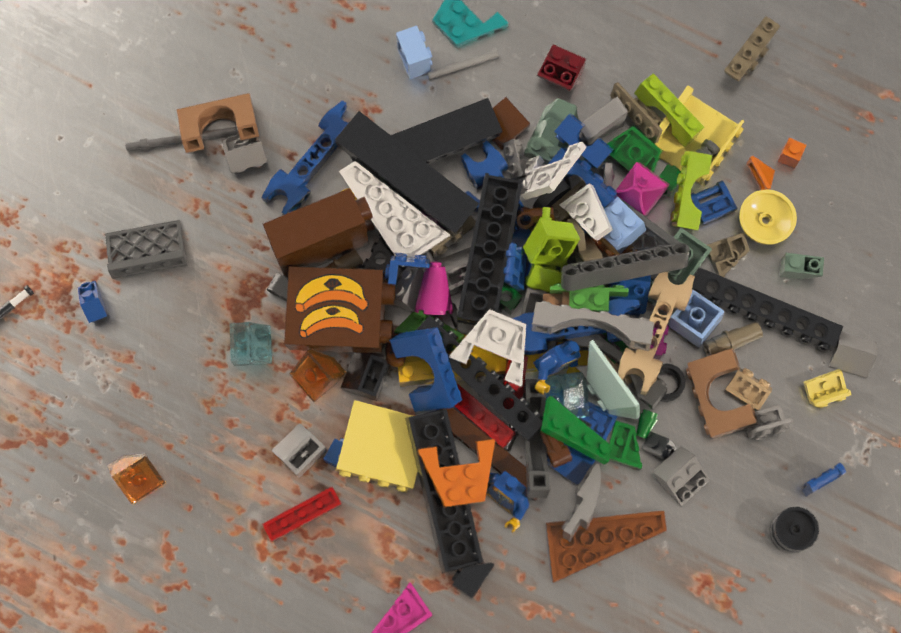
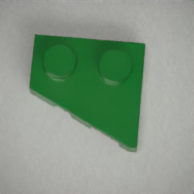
[609,420,642,470]

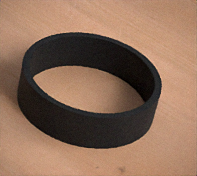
[533,179,572,208]

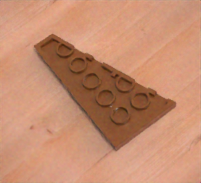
[546,511,667,583]

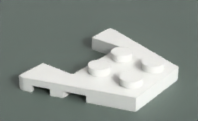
[521,142,586,200]
[449,309,526,387]

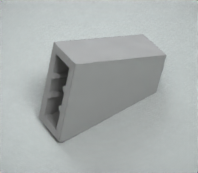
[579,97,628,145]

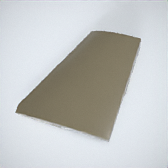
[707,233,750,277]

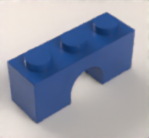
[554,113,614,168]

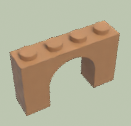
[177,93,259,153]
[686,348,759,438]

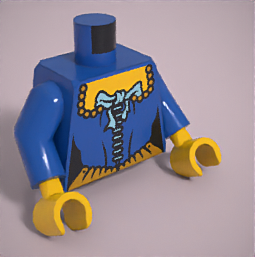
[533,340,582,395]
[486,471,529,532]

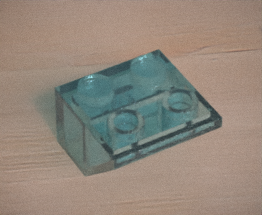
[230,322,272,366]
[545,372,589,418]

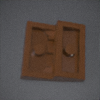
[492,97,530,151]

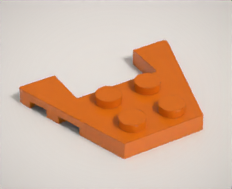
[418,439,495,507]

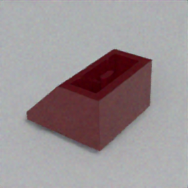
[537,44,586,91]

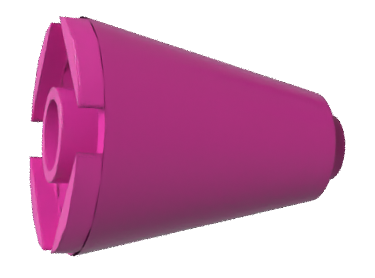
[415,262,453,315]

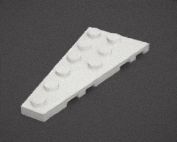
[339,161,450,267]

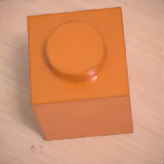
[778,137,807,169]

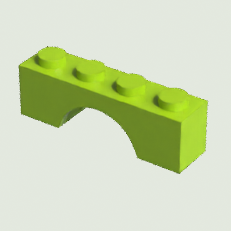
[634,73,704,147]
[670,151,712,230]

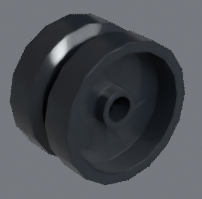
[770,507,819,553]

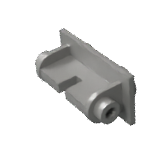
[503,139,528,180]

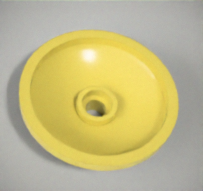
[739,190,797,245]

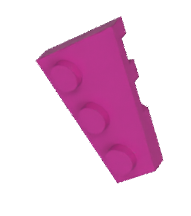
[372,582,433,633]

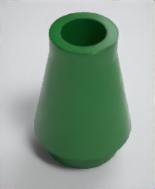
[636,409,658,439]

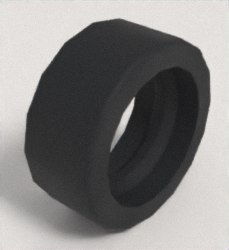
[658,363,686,402]

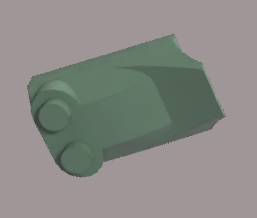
[524,98,579,165]
[650,228,712,290]

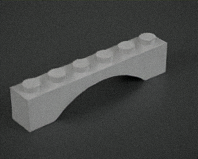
[532,301,654,351]

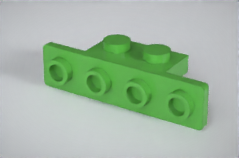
[550,283,629,312]

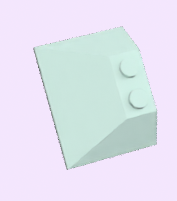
[586,340,640,419]

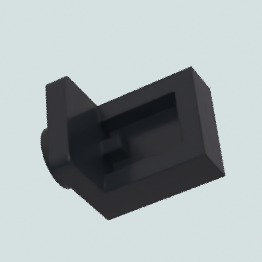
[642,432,676,461]

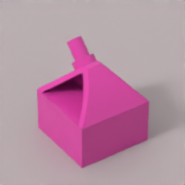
[616,162,670,216]

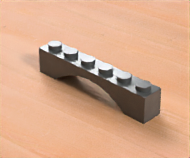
[563,326,667,410]
[523,379,550,498]

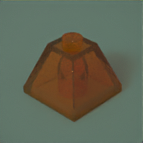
[289,349,346,402]
[107,454,165,504]

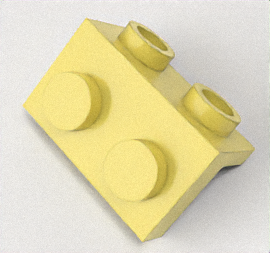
[803,369,852,408]

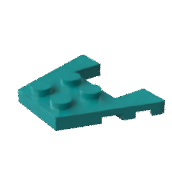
[432,0,509,48]

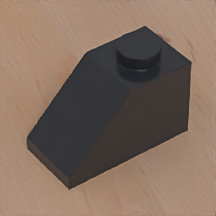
[451,562,495,599]

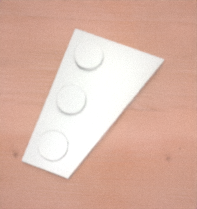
[560,183,613,241]

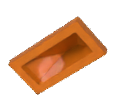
[747,156,775,190]

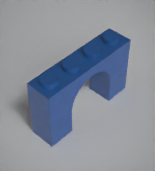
[548,148,620,233]
[390,327,462,412]

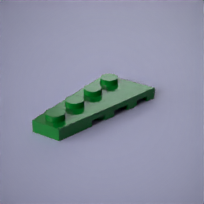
[541,396,611,465]

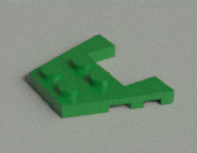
[584,126,663,172]

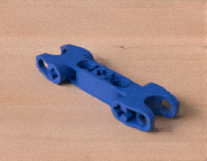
[262,100,349,215]
[461,141,532,249]
[512,299,640,355]

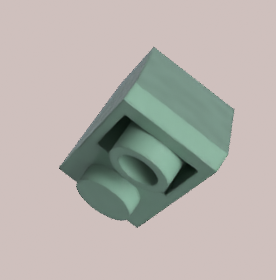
[780,253,824,279]

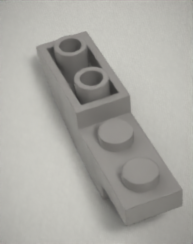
[562,463,601,542]

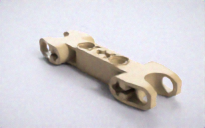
[618,272,695,396]

